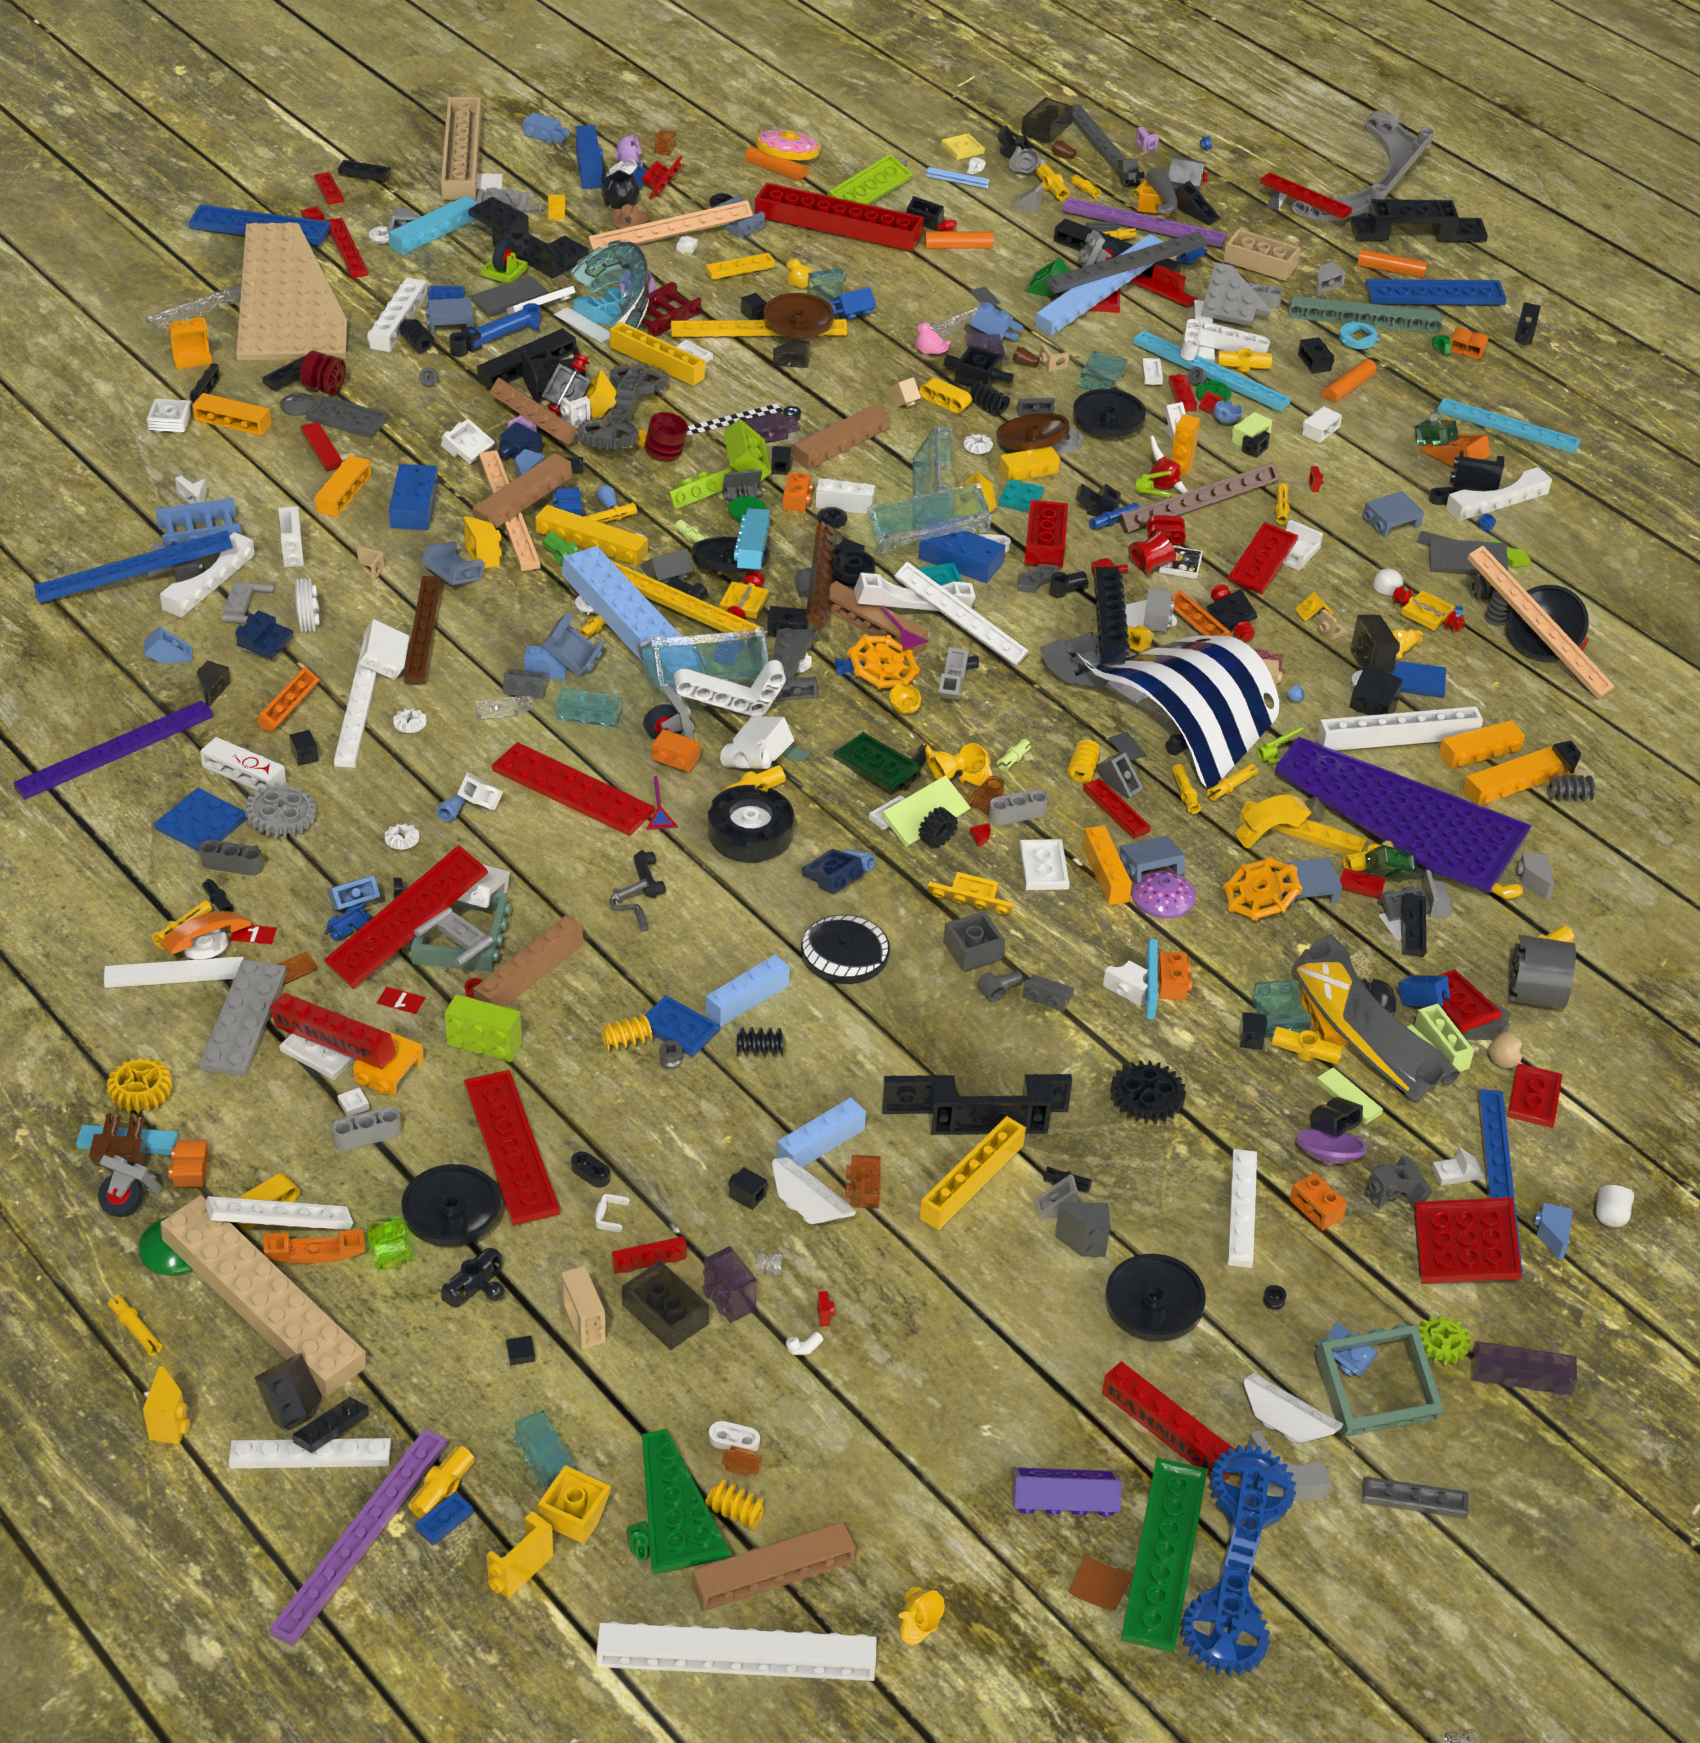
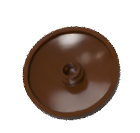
[763,293,834,338]
[996,413,1070,450]

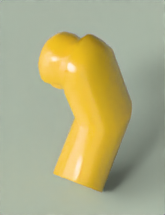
[1491,883,1523,900]

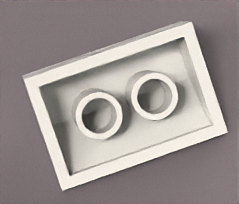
[816,478,877,514]

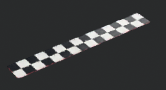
[687,404,783,435]

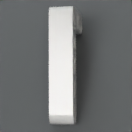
[1180,319,1270,361]
[673,660,786,716]

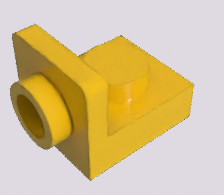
[548,195,565,220]

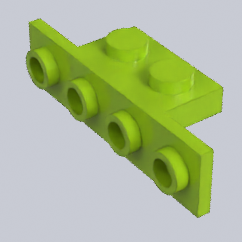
[668,467,733,509]

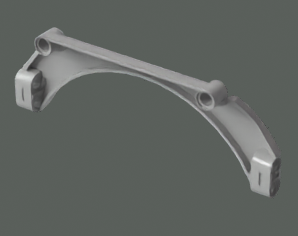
[1292,111,1434,222]

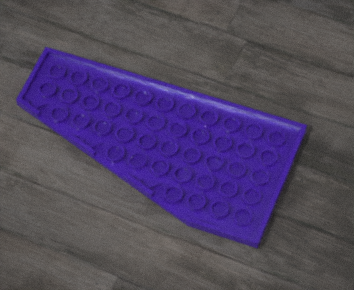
[1275,737,1532,893]

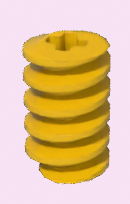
[1068,739,1100,784]
[601,1014,652,1052]
[705,1479,764,1531]

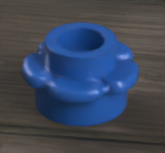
[1200,136,1212,151]
[1478,514,1496,531]

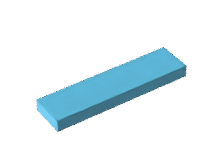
[1146,939,1158,1019]
[76,1125,178,1155]

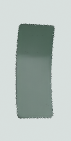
[781,746,811,761]

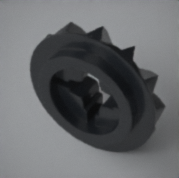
[709,193,734,208]
[817,507,847,528]

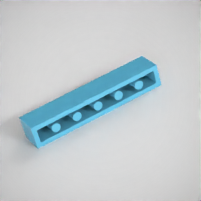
[388,196,479,255]
[734,508,770,570]

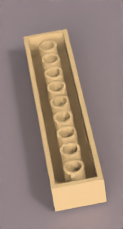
[441,97,481,201]
[161,1195,365,1398]

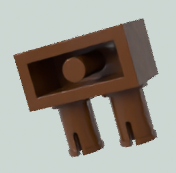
[89,1113,148,1167]

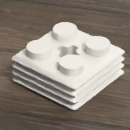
[146,399,192,434]
[295,578,320,633]

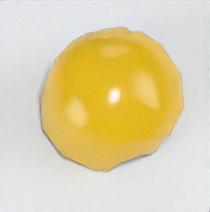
[889,684,922,715]

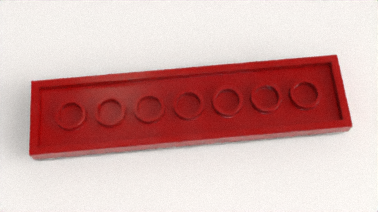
[492,742,655,836]
[324,845,488,989]
[464,1069,560,1226]

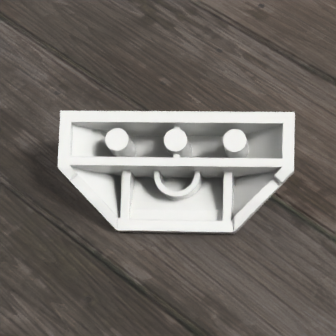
[772,1157,856,1224]
[1243,1373,1343,1443]

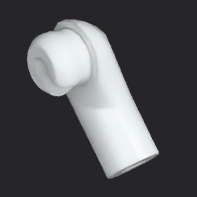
[786,1332,823,1355]

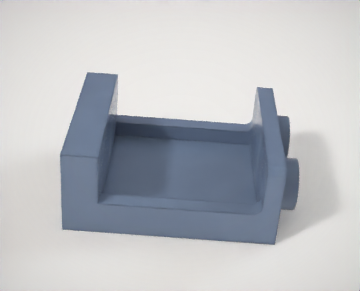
[713,196,765,239]
[425,298,474,334]
[1363,491,1424,537]
[422,541,485,585]
[541,612,604,676]
[1119,836,1185,883]
[1278,858,1342,907]

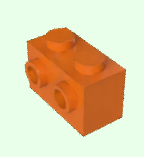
[783,472,814,512]
[652,729,701,772]
[1157,951,1192,1000]
[1290,1173,1347,1231]

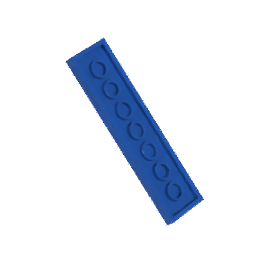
[189,204,331,246]
[1365,279,1507,306]

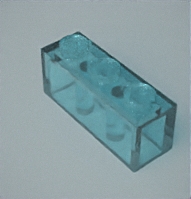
[556,688,622,728]
[513,1410,577,1491]

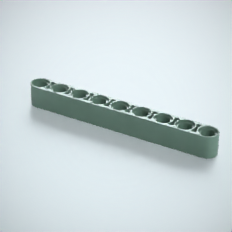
[1289,296,1442,333]

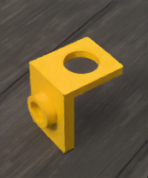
[1295,591,1334,622]

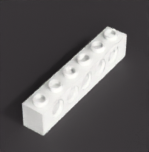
[367,277,427,352]

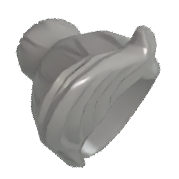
[1009,146,1046,174]

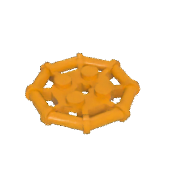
[847,634,920,690]
[1223,856,1303,921]

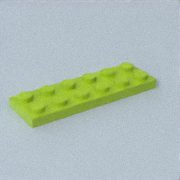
[827,153,914,205]

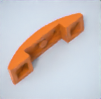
[160,911,251,954]
[263,1229,365,1264]

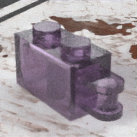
[746,412,800,443]

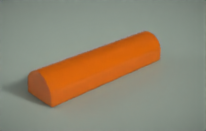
[745,146,808,181]
[924,231,993,248]
[1357,249,1427,278]
[1321,358,1376,403]
[1171,589,1232,646]
[257,667,320,732]

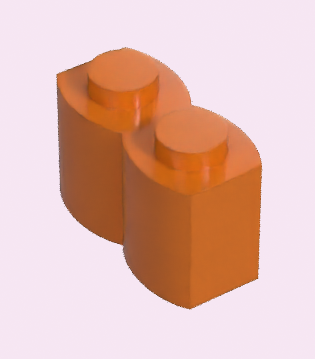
[1450,328,1489,359]
[168,1139,209,1187]

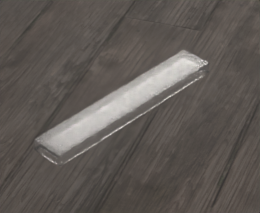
[145,284,242,330]

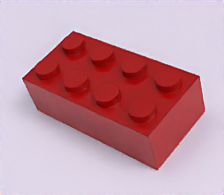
[1024,500,1068,568]

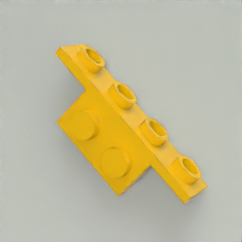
[928,872,1014,915]

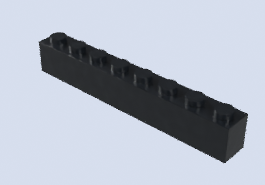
[1053,218,1181,278]

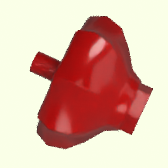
[937,219,957,231]

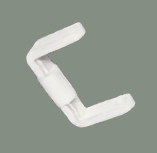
[594,1194,630,1232]

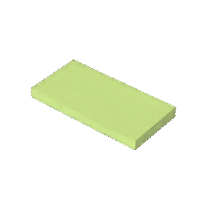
[881,775,971,848]

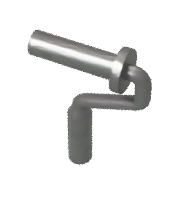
[609,878,649,932]

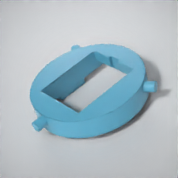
[1339,321,1380,349]

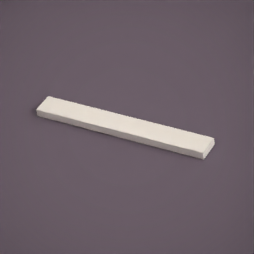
[894,562,1029,667]

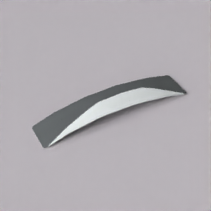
[1267,191,1287,210]

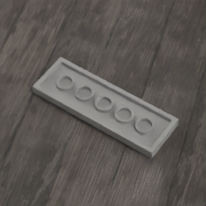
[199,959,287,1077]

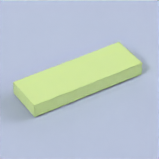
[1316,1067,1383,1125]

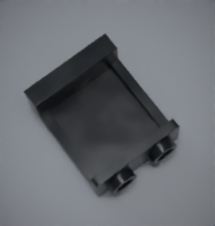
[1450,451,1505,491]

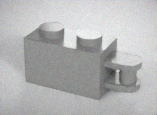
[1143,586,1175,632]

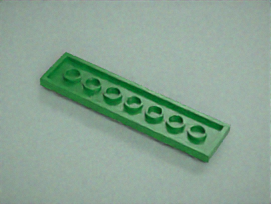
[1120,1458,1208,1653]

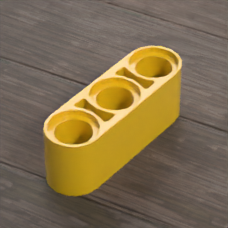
[919,377,972,413]
[236,1173,300,1230]

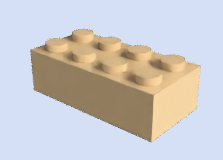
[1223,229,1301,281]

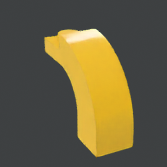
[1234,795,1312,849]

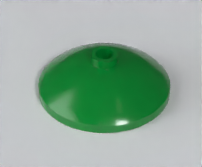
[138,1216,194,1276]

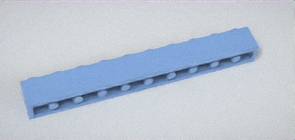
[1036,234,1164,336]

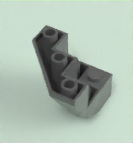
[1040,632,1109,689]

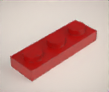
[1168,374,1197,412]
[612,1236,686,1274]

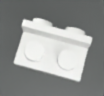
[560,396,591,437]

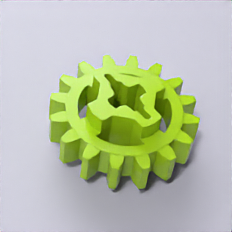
[1418,1315,1471,1365]

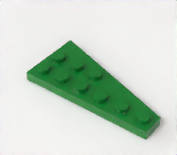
[642,1428,732,1575]

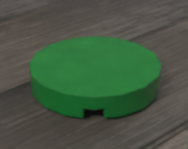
[1196,380,1231,402]
[728,496,766,523]

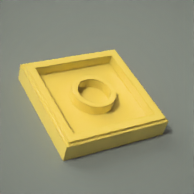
[941,133,985,160]

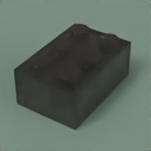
[1021,97,1074,143]
[1350,615,1400,675]
[622,1260,709,1350]

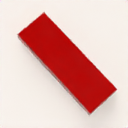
[314,172,344,205]

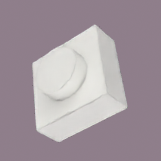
[676,236,698,254]
[338,1087,369,1117]

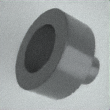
[1188,366,1207,386]
[419,367,438,386]

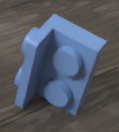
[1316,1322,1379,1377]

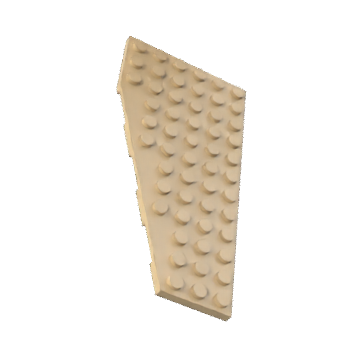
[236,222,347,360]

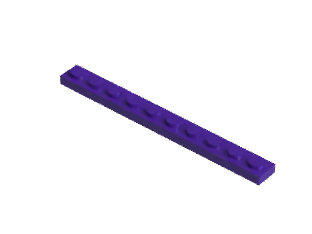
[13,700,213,800]

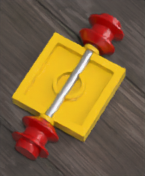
[719,570,769,619]
[1392,585,1465,633]

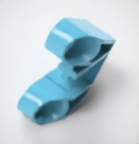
[573,287,624,326]

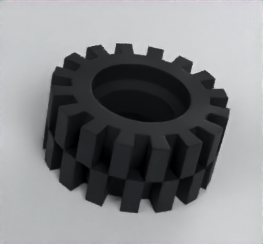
[918,807,958,848]

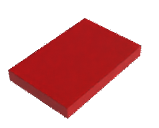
[1507,1063,1563,1128]

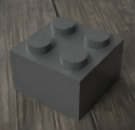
[943,911,1005,971]

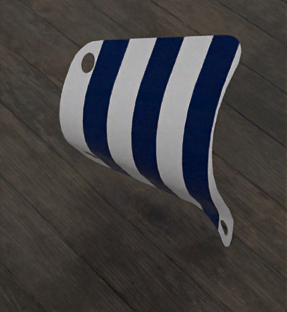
[1077,636,1279,788]

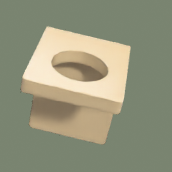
[1039,344,1069,372]
[357,546,384,581]
[1317,609,1348,641]

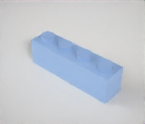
[706,954,790,1027]
[777,1097,866,1168]

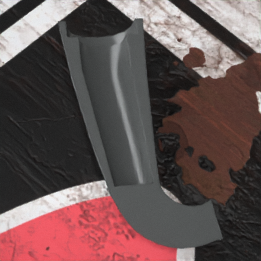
[1145,167,1178,214]

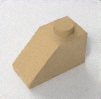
[884,377,921,408]

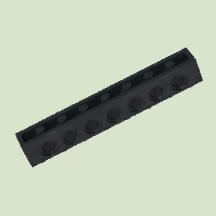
[1094,566,1130,664]

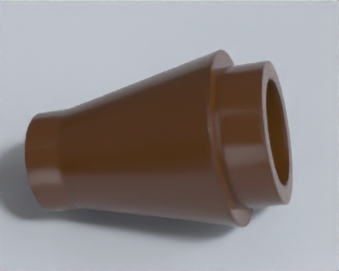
[1052,140,1077,159]
[1012,347,1040,368]

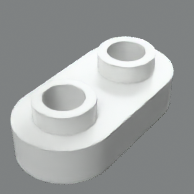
[709,1421,760,1455]

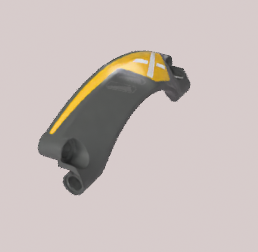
[1292,934,1460,1102]

